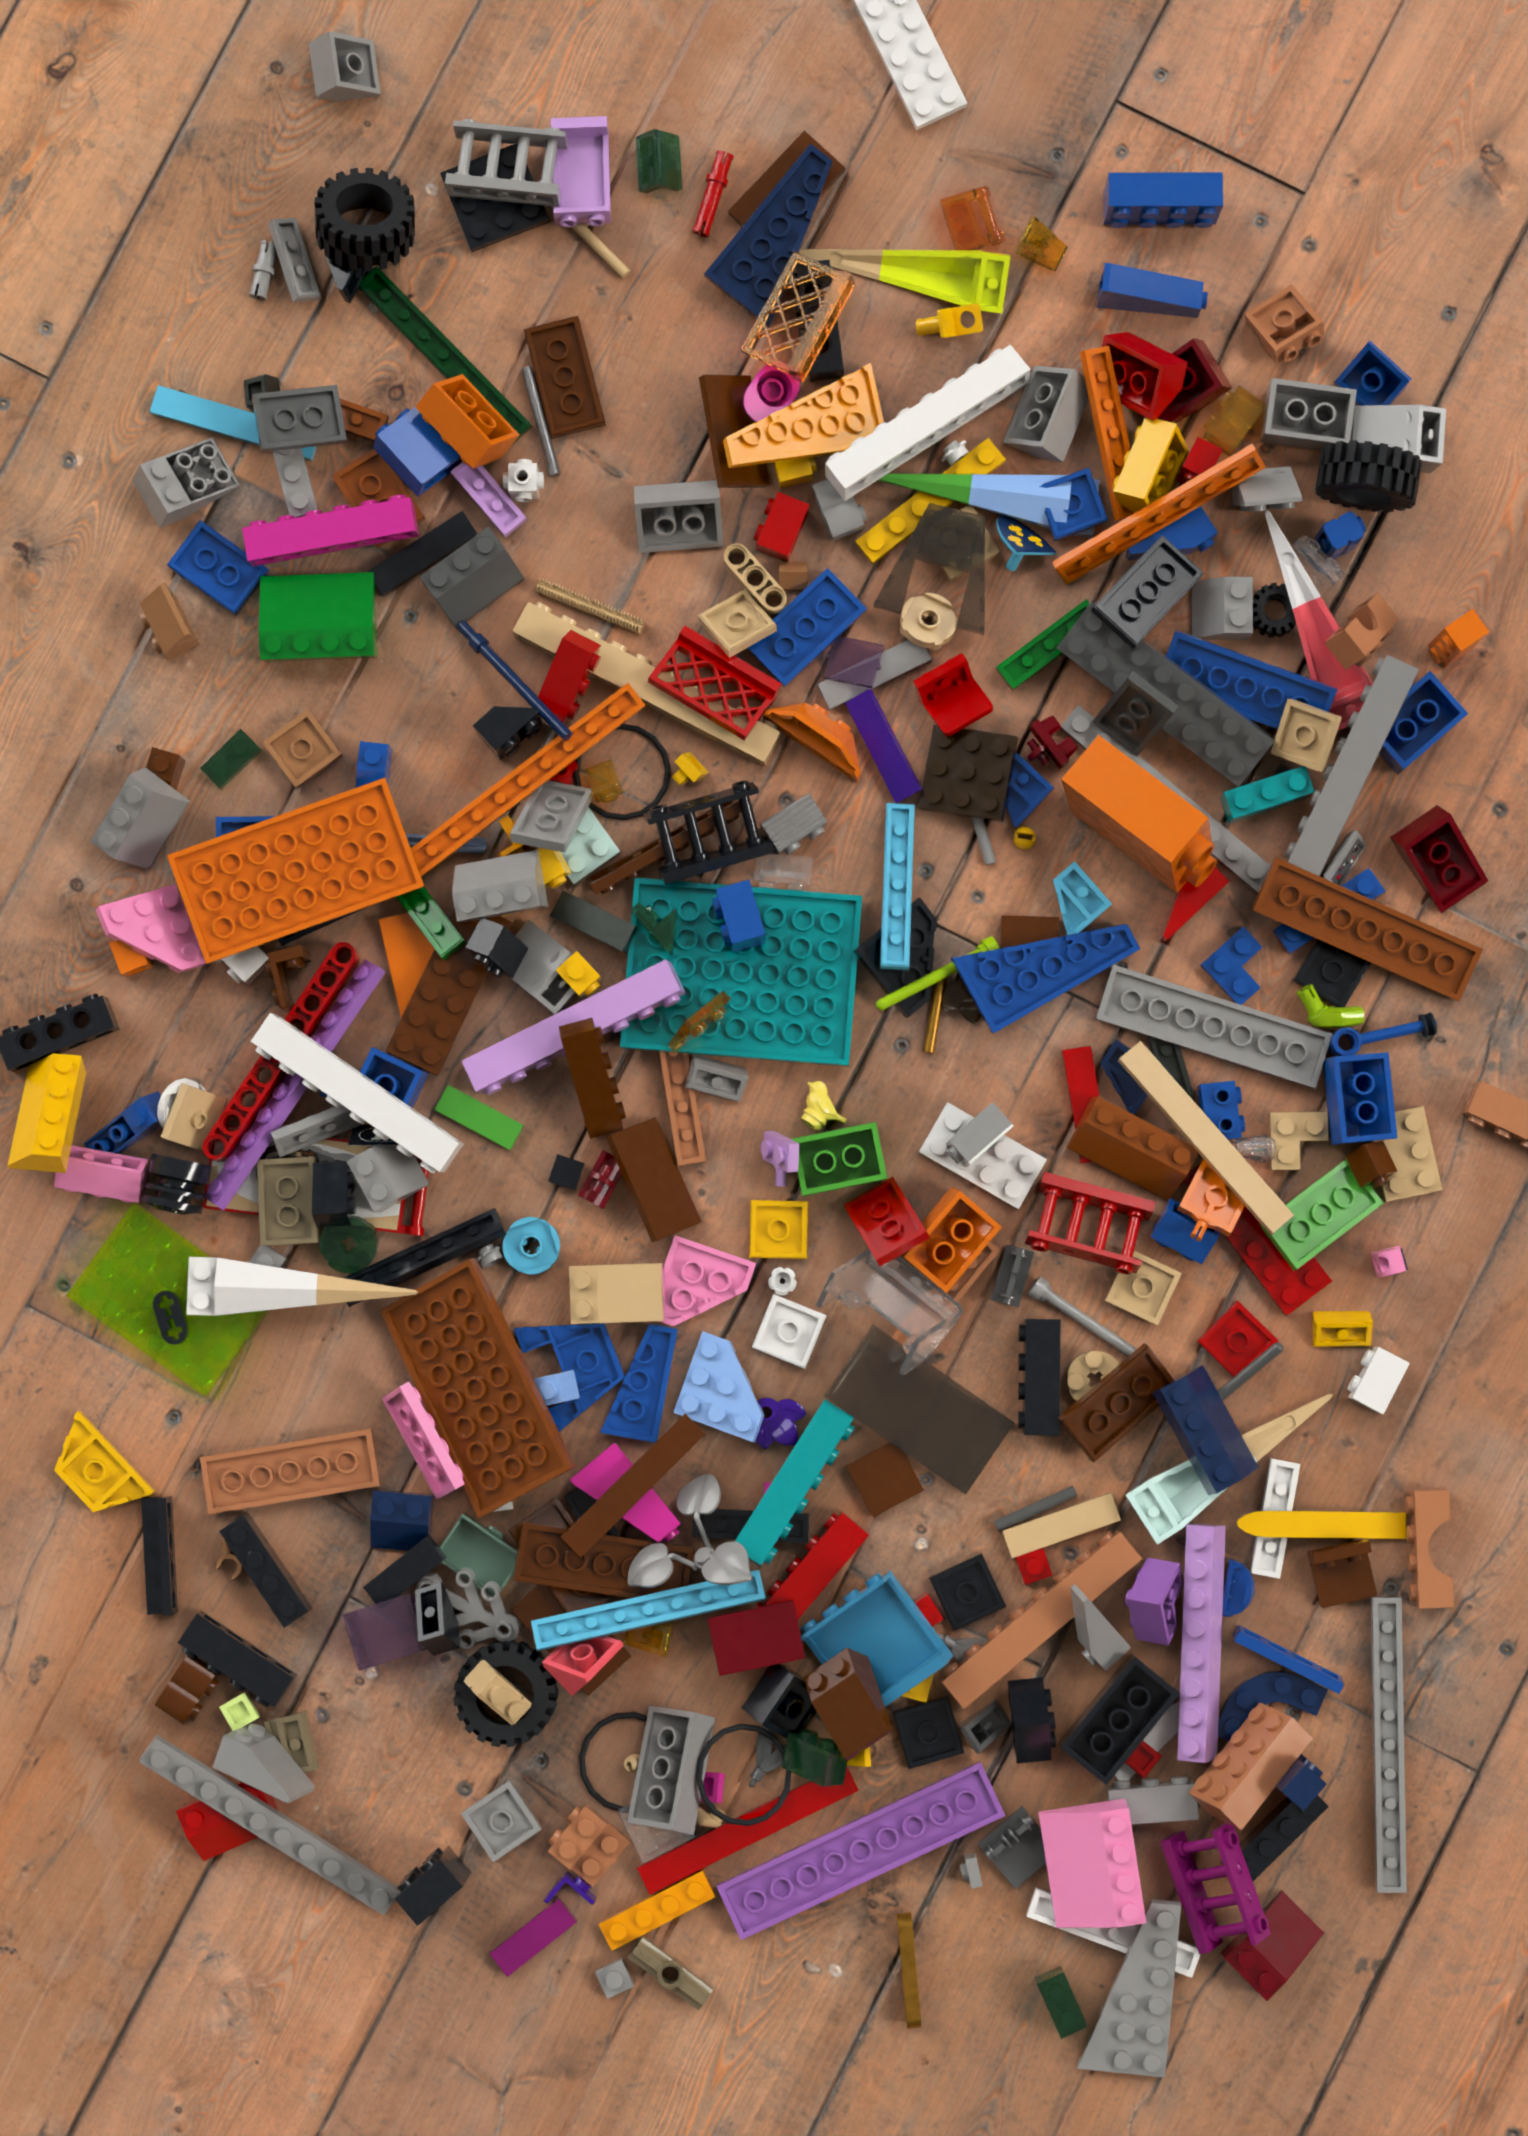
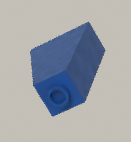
[1097,263,1208,318]

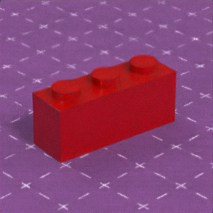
[538,630,601,724]

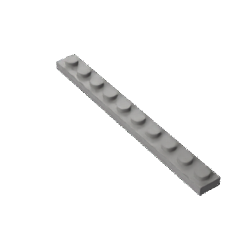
[1061,705,1270,894]
[1371,1597,1407,1893]
[139,1734,399,1915]

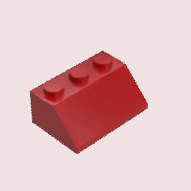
[1102,332,1188,420]
[176,1781,278,1861]

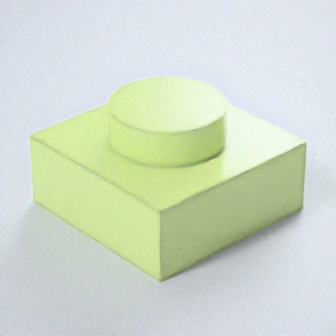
[219,1691,260,1731]

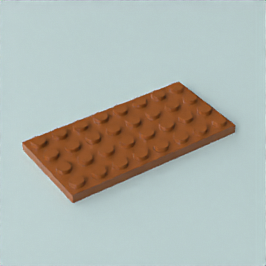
[380,1258,576,1518]

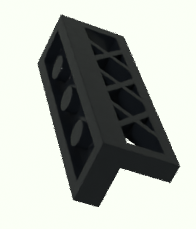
[141,1496,178,1616]

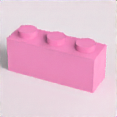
[54,1145,149,1203]

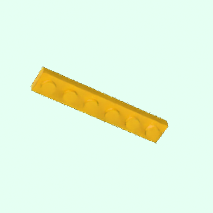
[855,438,1006,565]

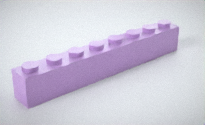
[462,960,686,1096]
[1177,1524,1226,1763]

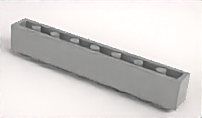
[1284,655,1420,876]

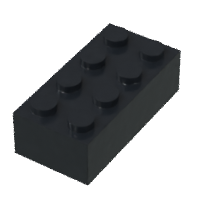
[1058,1653,1180,1785]

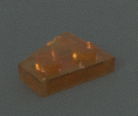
[668,991,731,1053]

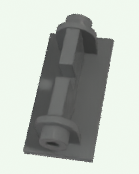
[991,1244,1034,1308]

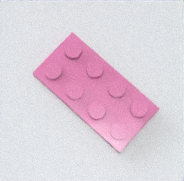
[382,1382,465,1500]

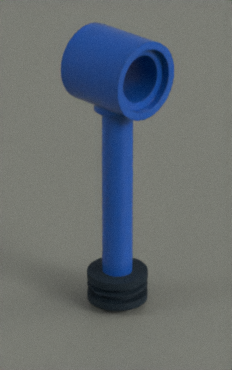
[1328,1012,1437,1057]

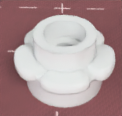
[768,1267,797,1295]

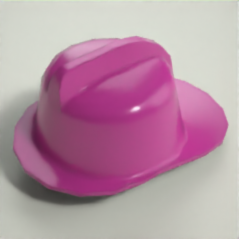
[743,362,800,422]

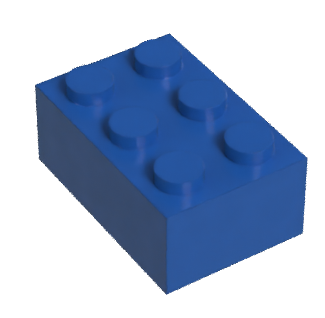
[1379,671,1468,775]

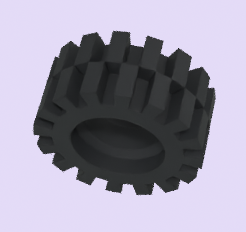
[1253,583,1296,638]

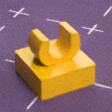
[672,752,709,785]

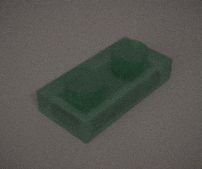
[200,729,262,790]

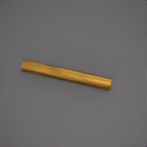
[923,967,947,1054]

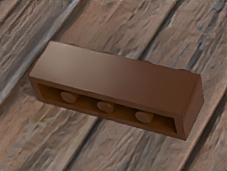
[559,1018,626,1139]

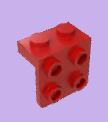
[913,653,994,736]

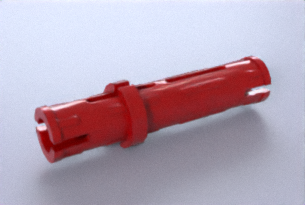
[692,150,734,238]

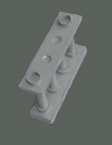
[445,119,568,207]

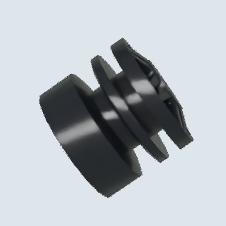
[142,1153,212,1215]

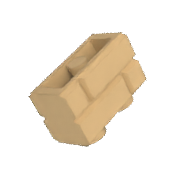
[464,1660,532,1725]

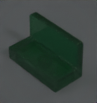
[636,129,682,194]

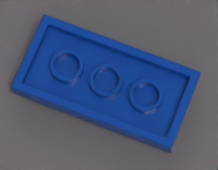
[747,568,867,688]

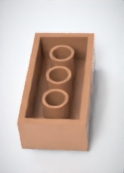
[1189,1702,1313,1830]

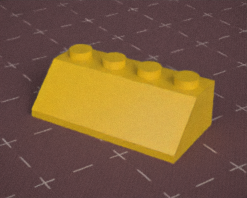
[7,1053,86,1173]

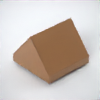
[779,562,808,590]

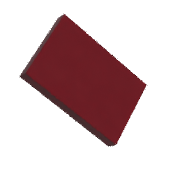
[708,1600,805,1676]

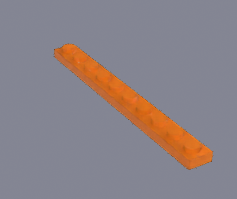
[411,683,646,877]

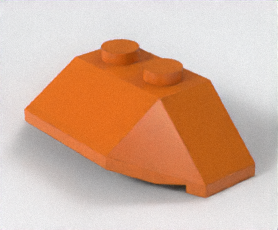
[763,702,860,783]

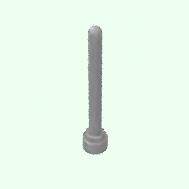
[1027,1276,1137,1356]

